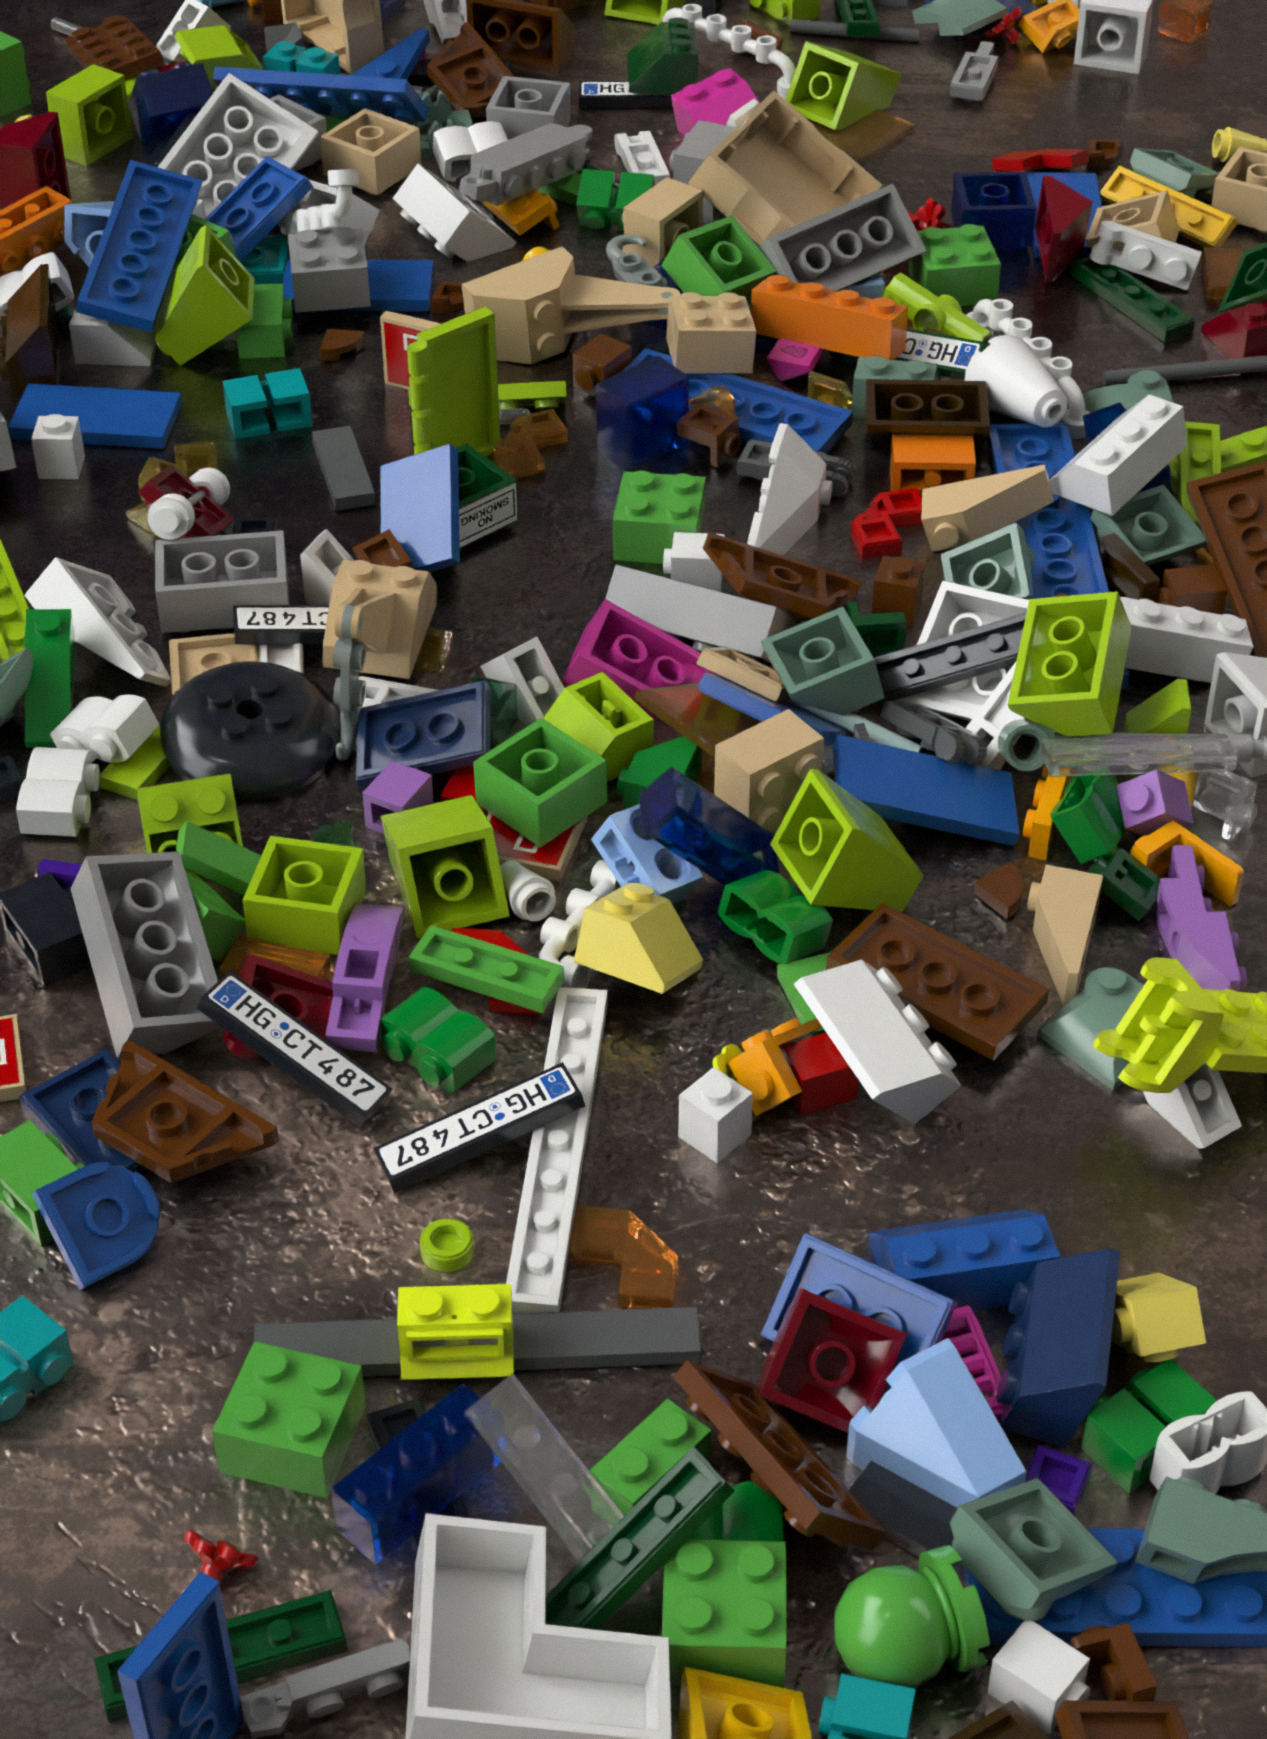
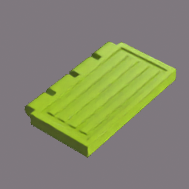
[407,306,501,457]

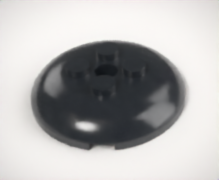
[160,661,341,801]

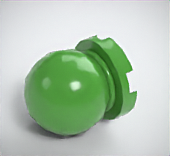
[834,1545,990,1688]

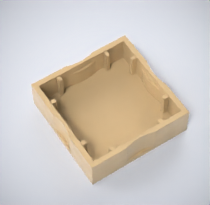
[281,0,384,74]
[688,90,882,245]

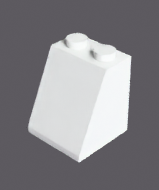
[1204,652,1267,778]

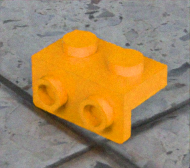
[1018,0,1080,53]
[482,189,560,236]

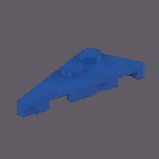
[350,28,431,79]

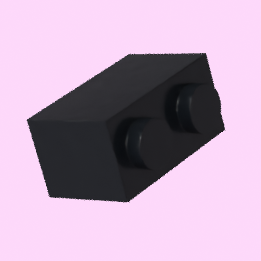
[0,873,92,986]

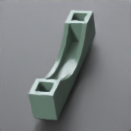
[1136,1476,1267,1584]

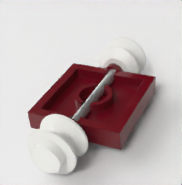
[138,464,235,540]

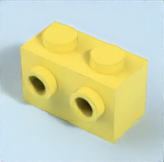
[1111,1273,1206,1362]

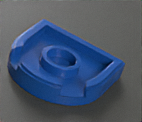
[31,1162,161,1290]

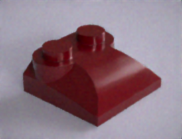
[223,954,333,1061]
[756,1287,907,1433]

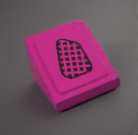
[767,339,824,381]

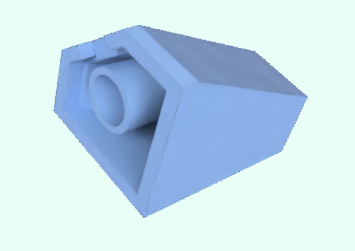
[64,201,115,268]
[846,1338,1027,1508]

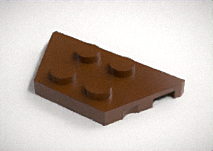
[427,22,515,118]
[703,532,863,619]
[91,1040,279,1183]

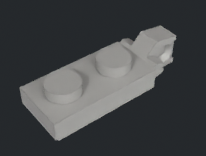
[949,41,999,102]
[241,1638,410,1738]

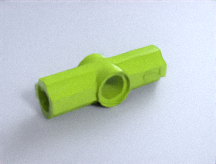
[882,273,993,348]

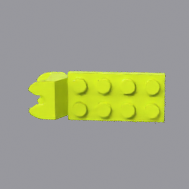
[1093,957,1267,1094]

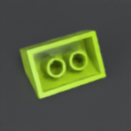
[1007,591,1132,737]

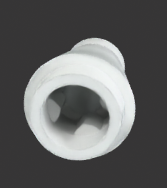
[500,860,556,921]

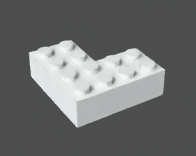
[405,1513,672,1739]

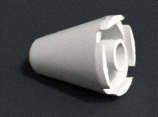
[965,334,1067,427]

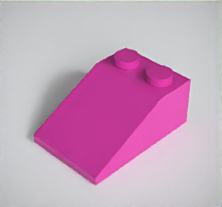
[671,68,760,136]
[561,599,714,726]

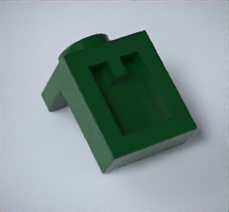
[847,601,906,658]
[1087,847,1160,921]

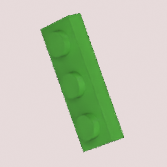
[408,925,565,1013]

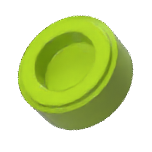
[420,1218,474,1272]

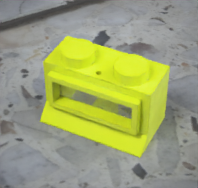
[397,1284,514,1380]

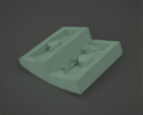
[912,0,1008,36]

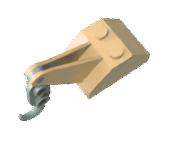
[462,234,681,364]
[323,560,437,760]

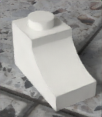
[156,0,231,63]
[424,0,467,45]

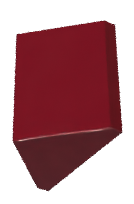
[1035,176,1093,283]

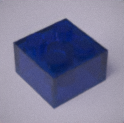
[128,62,213,143]
[951,171,1036,250]
[596,355,689,471]

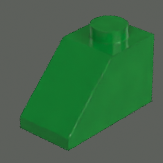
[617,732,702,820]

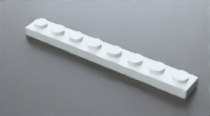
[506,987,608,1314]

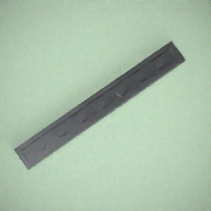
[254,1307,701,1377]

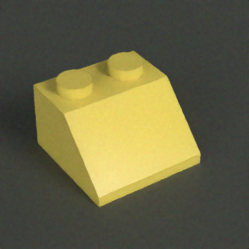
[574,883,703,994]

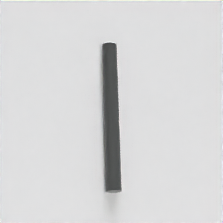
[789,19,920,43]

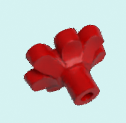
[984,6,1022,45]
[916,198,951,231]
[184,1529,260,1586]

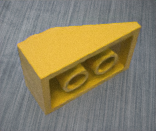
[677,1666,812,1739]

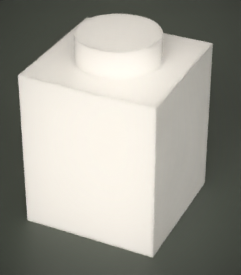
[31,414,85,480]
[663,532,725,592]
[678,1067,753,1163]
[988,1620,1091,1735]

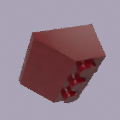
[0,112,71,210]
[1201,301,1267,359]

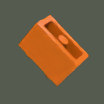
[890,434,976,496]

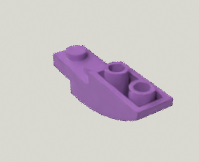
[1155,845,1247,992]
[325,903,405,1052]

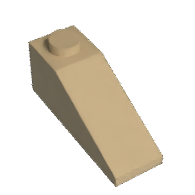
[921,464,1054,552]
[1027,864,1103,1006]

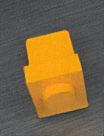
[1130,820,1244,907]
[727,1017,822,1116]

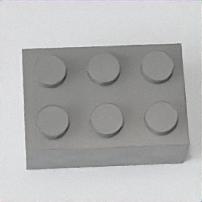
[155,531,290,633]

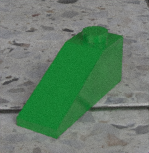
[24,609,76,748]

